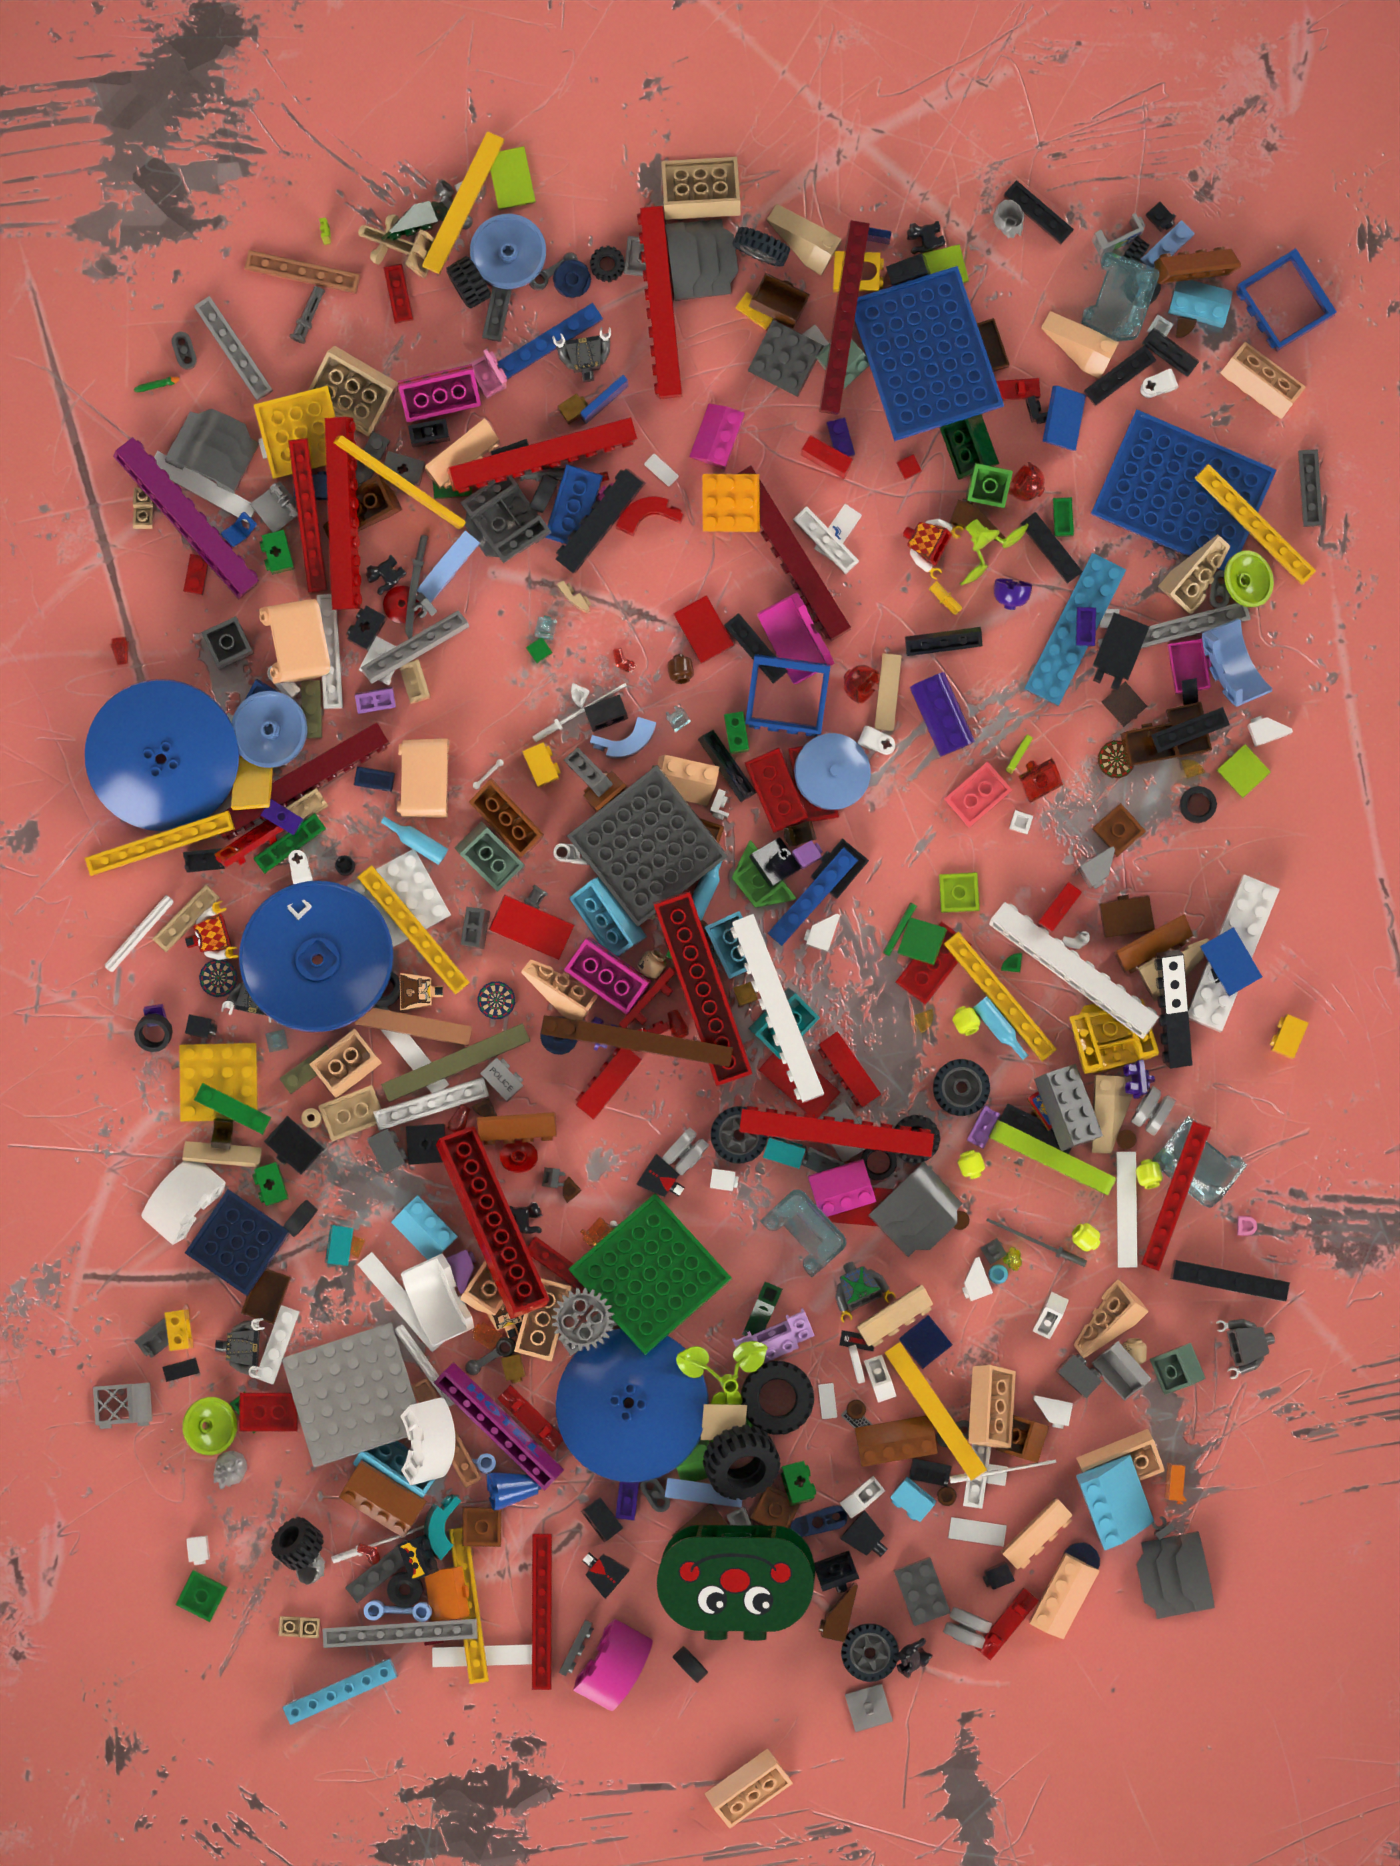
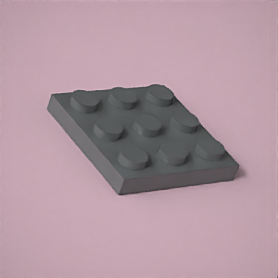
[748,320,824,397]

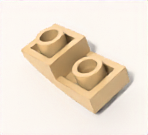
[133,488,153,529]
[557,580,591,613]
[278,1616,320,1638]

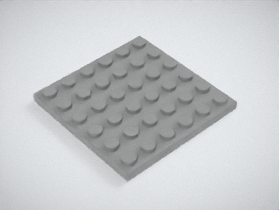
[282,1322,417,1468]

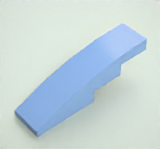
[417,530,480,603]
[665,1478,742,1508]

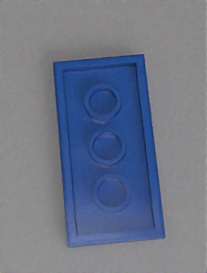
[545,464,603,544]

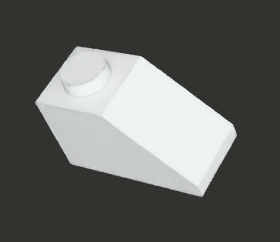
[1247,716,1293,747]
[804,914,840,952]
[962,1257,993,1301]
[1033,1292,1069,1339]
[864,1355,896,1402]
[1033,1395,1073,1429]
[840,1476,885,1518]

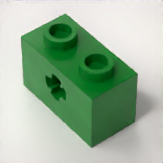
[259,530,295,575]
[724,711,749,754]
[252,1162,289,1206]
[779,1461,816,1507]

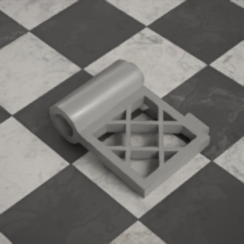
[93,1383,153,1429]

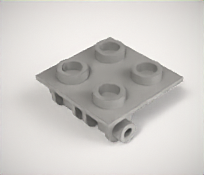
[250,481,298,532]

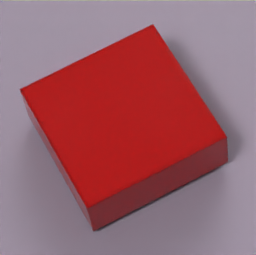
[896,454,922,480]

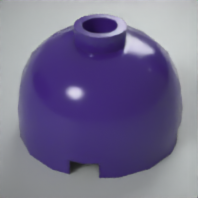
[994,578,1032,610]

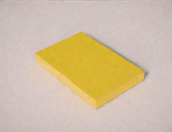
[231,756,273,810]

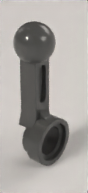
[435,179,473,229]
[529,252,578,291]
[465,1337,516,1375]

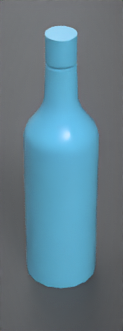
[381,816,449,865]
[692,861,723,921]
[973,997,1029,1060]

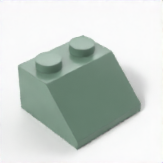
[815,339,869,389]
[1150,1343,1206,1395]

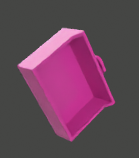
[1167,638,1211,694]

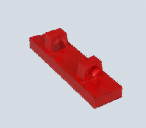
[996,378,1041,401]
[214,819,284,868]
[619,967,676,1028]
[497,1385,564,1452]
[975,1588,1039,1661]

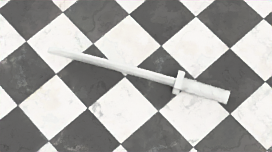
[532,683,627,743]
[949,1460,1056,1484]
[331,1525,424,1563]

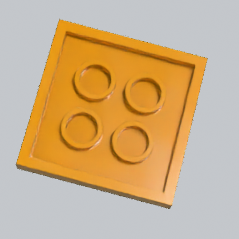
[702,474,760,532]

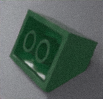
[939,414,999,480]

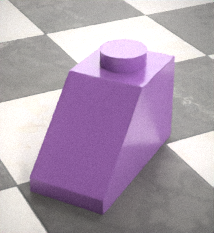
[792,840,823,870]
[446,1249,476,1294]

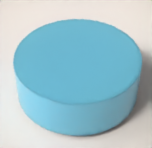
[988,1265,1008,1284]

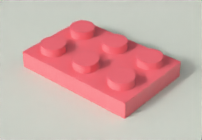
[944,761,1013,828]

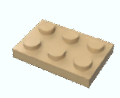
[319,1085,382,1142]

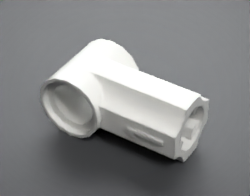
[267,665,301,698]

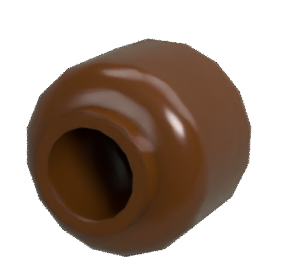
[668,654,694,684]

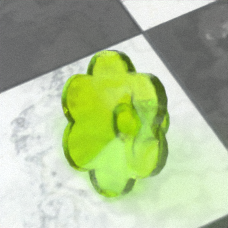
[1003,1247,1022,1271]

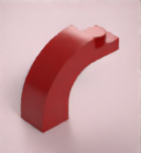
[616,496,684,536]

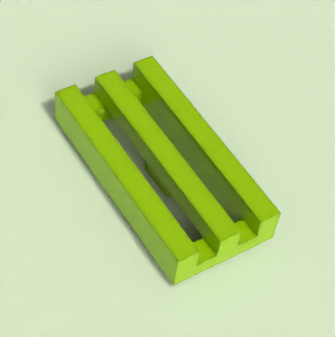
[319,218,331,245]

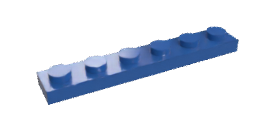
[497,303,603,379]
[767,848,858,946]

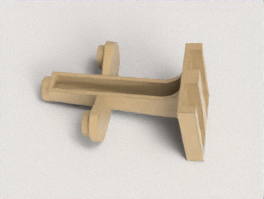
[358,214,434,278]

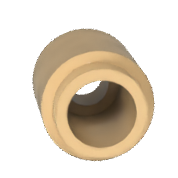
[302,1108,322,1128]

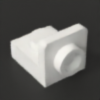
[710,789,729,820]

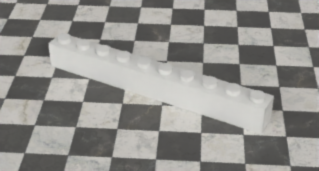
[989,902,1159,1039]
[730,914,824,1103]

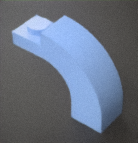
[590,717,656,759]

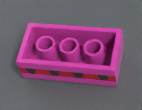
[398,364,481,423]
[564,937,651,1015]

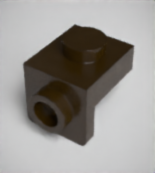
[784,821,817,846]
[211,1118,233,1149]

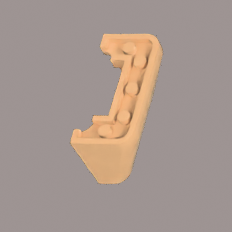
[259,599,330,684]
[397,739,449,818]

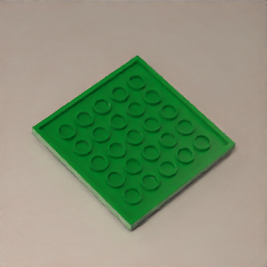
[568,1193,732,1355]

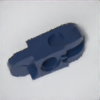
[790,1505,848,1537]

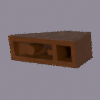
[950,498,1005,543]

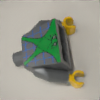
[835,1262,896,1323]

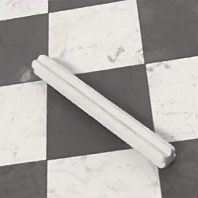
[104,895,174,972]
[395,1325,455,1407]

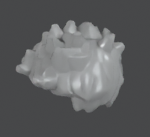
[993,200,1024,238]
[213,1451,247,1489]
[296,1552,326,1585]

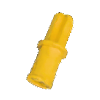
[928,581,962,615]

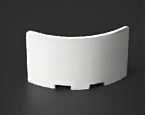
[141,1161,226,1245]
[401,1254,474,1346]
[400,1397,455,1486]

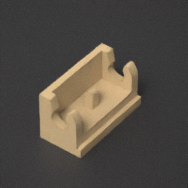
[400,659,431,704]
[286,788,328,821]

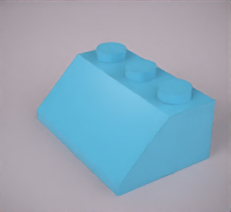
[1168,280,1233,328]
[705,911,747,979]
[391,1195,459,1260]

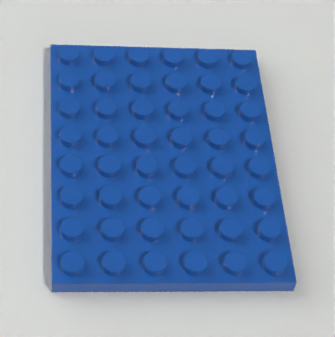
[854,266,1004,441]
[1091,409,1276,571]

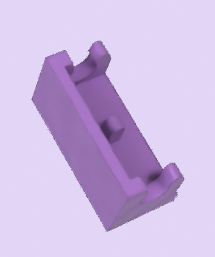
[355,687,396,714]
[967,1106,1001,1149]

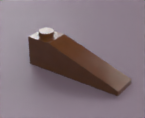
[323,475,402,539]

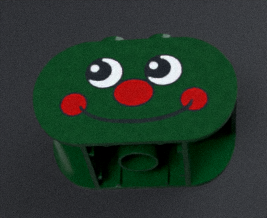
[657,1525,815,1641]

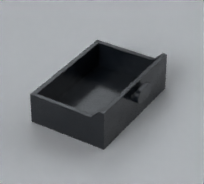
[810,838,869,899]
[264,1116,325,1175]

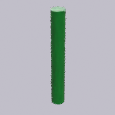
[882,903,917,956]

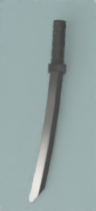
[405,535,428,639]
[986,1218,1087,1267]

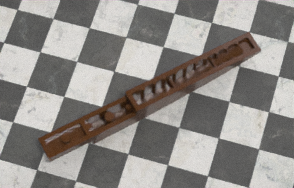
[540,1015,733,1067]

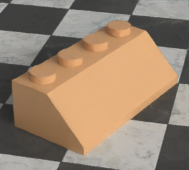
[1221,342,1306,419]
[425,418,499,489]
[968,1365,1016,1448]
[1076,1429,1165,1481]
[1000,1498,1073,1570]
[1029,1553,1100,1639]
[705,1748,793,1828]

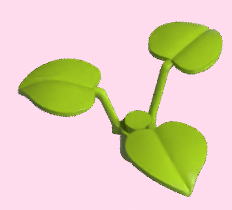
[959,519,1028,586]
[676,1341,768,1405]

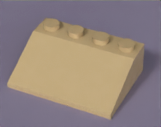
[661,157,741,220]
[309,346,398,437]
[856,1285,933,1347]

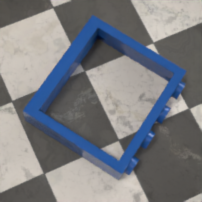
[1236,248,1337,351]
[745,654,831,737]

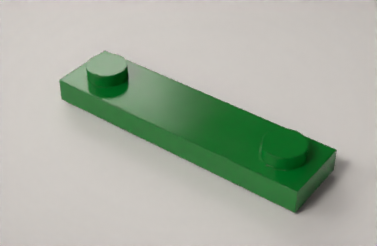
[253,813,326,874]
[194,1083,272,1135]

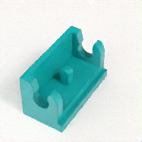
[763,1136,806,1169]
[325,1225,354,1266]

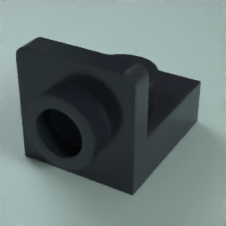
[1146,202,1176,232]
[1026,396,1048,424]

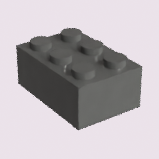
[894,1557,951,1626]

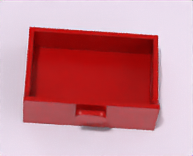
[801,435,853,479]
[1037,882,1082,932]

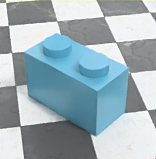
[890,1476,936,1522]

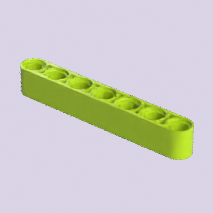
[989,1120,1116,1195]

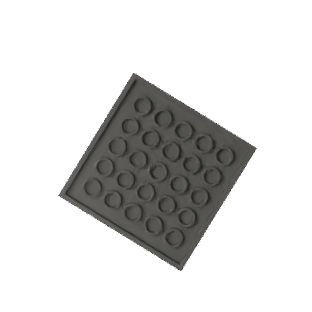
[567,765,728,927]

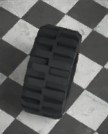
[741,1361,814,1435]
[703,1425,781,1500]

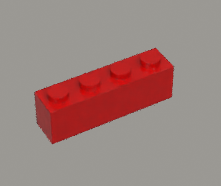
[818,1031,881,1108]
[575,1048,642,1120]

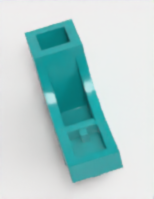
[424,1494,462,1560]

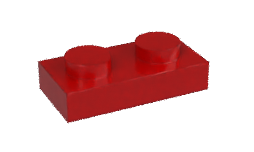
[183,554,208,595]
[638,1020,670,1034]

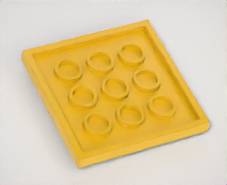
[254,386,336,479]
[179,1043,258,1122]

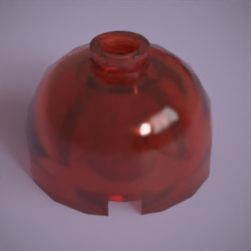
[1009,462,1045,501]
[844,665,880,704]

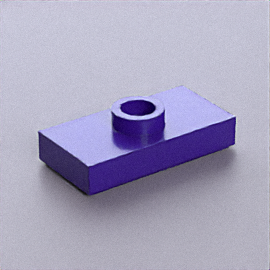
[1076,607,1096,646]
[261,799,304,835]

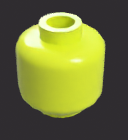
[952,1006,981,1036]
[957,1149,985,1179]
[1136,1159,1163,1189]
[1072,1223,1101,1252]

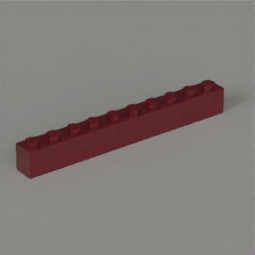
[819,220,870,415]
[738,466,851,641]
[220,722,390,840]

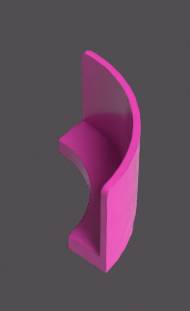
[757,592,835,684]
[574,1619,653,1711]

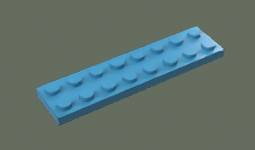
[1024,553,1126,706]

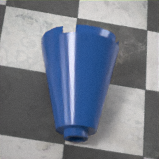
[486,1472,541,1511]

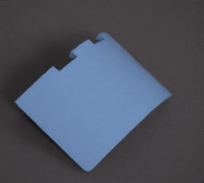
[1202,618,1272,707]

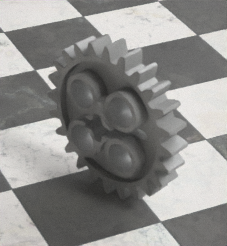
[551,1288,615,1351]

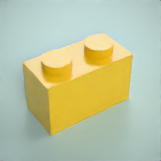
[522,742,561,788]
[1270,1014,1309,1059]

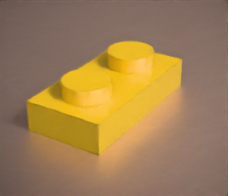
[735,292,774,330]

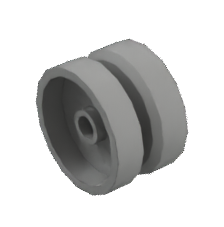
[1131,1086,1176,1136]
[662,1127,709,1176]
[943,1607,992,1649]

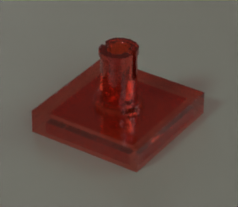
[1018,758,1063,803]

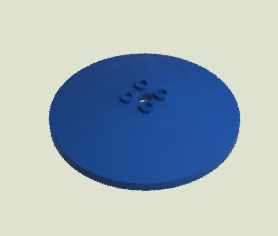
[85,679,239,831]
[239,881,394,1032]
[556,1328,709,1483]

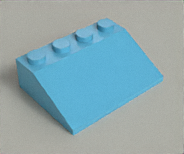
[1076,1454,1154,1550]

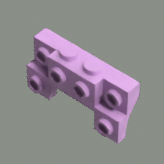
[732,1308,815,1363]

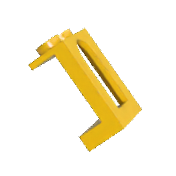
[833,251,884,292]
[165,1310,194,1351]

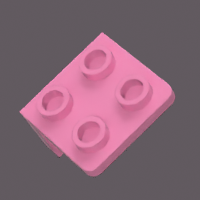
[468,349,507,399]

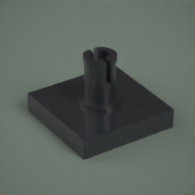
[749,837,801,888]
[406,1124,445,1165]
[814,1551,859,1593]

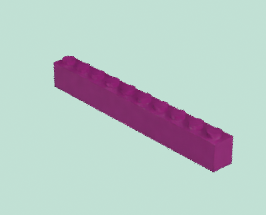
[113,437,259,599]

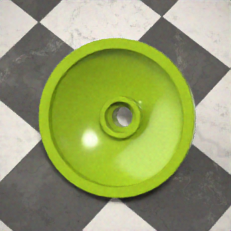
[1224,551,1274,608]
[182,1397,237,1455]

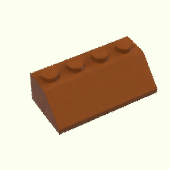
[1154,247,1241,284]
[469,778,544,857]
[1114,914,1194,974]
[477,1112,557,1145]
[854,1415,938,1467]
[339,1460,427,1538]

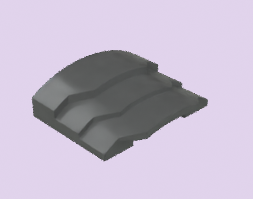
[665,219,738,301]
[165,409,259,494]
[460,476,551,564]
[868,1162,963,1257]
[1136,1531,1215,1619]

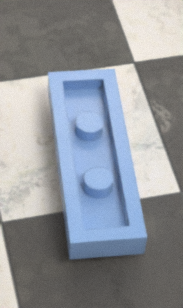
[1140,220,1195,272]

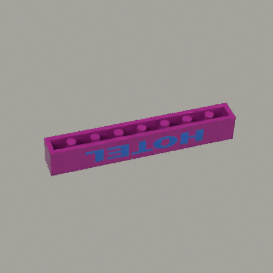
[433,1362,564,1491]

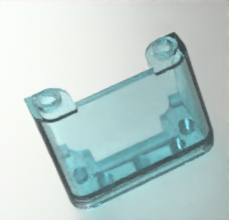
[1081,252,1159,341]
[1152,1116,1247,1208]
[760,1189,847,1277]

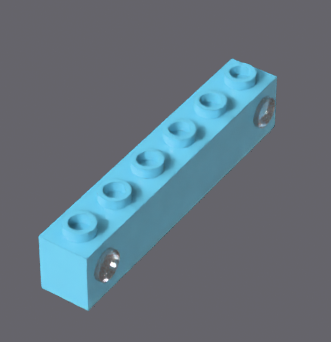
[282,1658,398,1725]

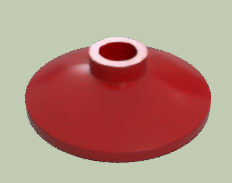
[383,586,421,624]
[500,1141,538,1173]

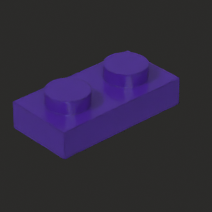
[827,417,855,456]
[615,1482,639,1521]

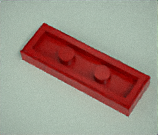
[383,264,413,324]

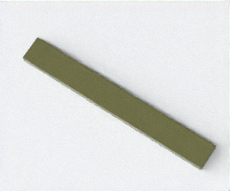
[381,1023,530,1102]

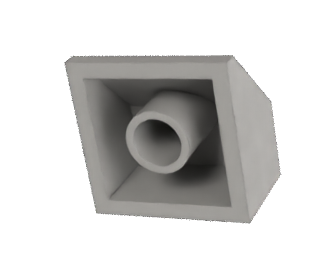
[1078,846,1115,889]

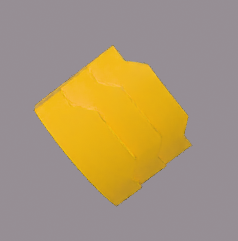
[1069,999,1159,1074]

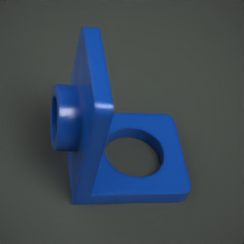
[221,512,257,547]

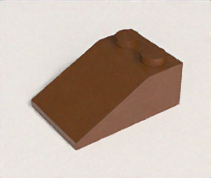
[818,1582,858,1643]

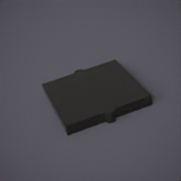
[1102,681,1147,727]

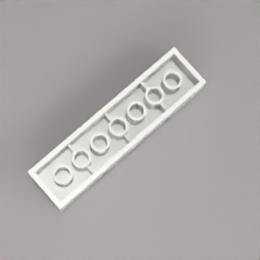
[1188,875,1280,1032]

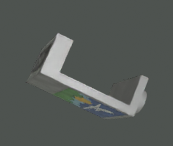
[1092,213,1145,257]

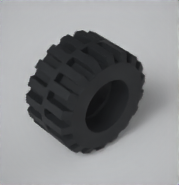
[446,256,491,309]
[894,1115,940,1163]
[271,1517,324,1571]

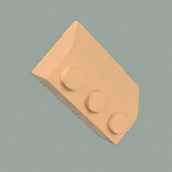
[657,755,719,806]
[309,1029,382,1099]
[460,1261,503,1315]

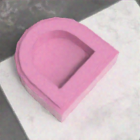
[1237,1216,1257,1236]

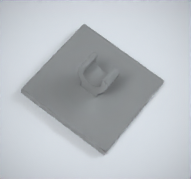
[845,1684,893,1732]

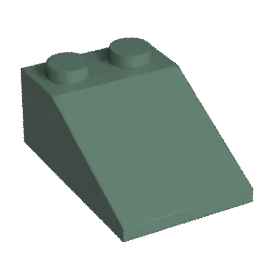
[454,821,525,892]

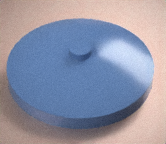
[470,214,546,289]
[232,691,307,768]
[794,733,871,810]

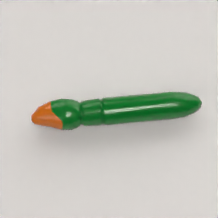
[134,377,179,392]

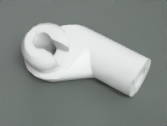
[1062,931,1090,949]

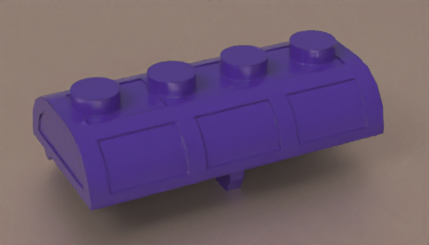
[910,672,975,757]

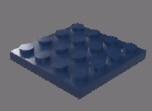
[185,1189,290,1296]

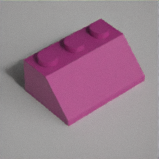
[689,403,745,470]
[808,1159,876,1218]

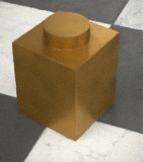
[558,394,588,425]
[733,982,758,1007]
[501,1354,526,1384]

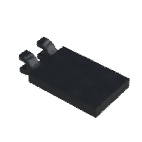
[1093,612,1150,691]

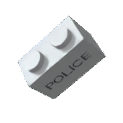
[480,1058,523,1102]

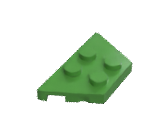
[732,840,796,908]

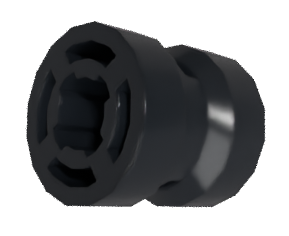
[335,855,355,876]

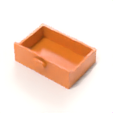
[1164,1463,1187,1504]
[425,1566,470,1622]

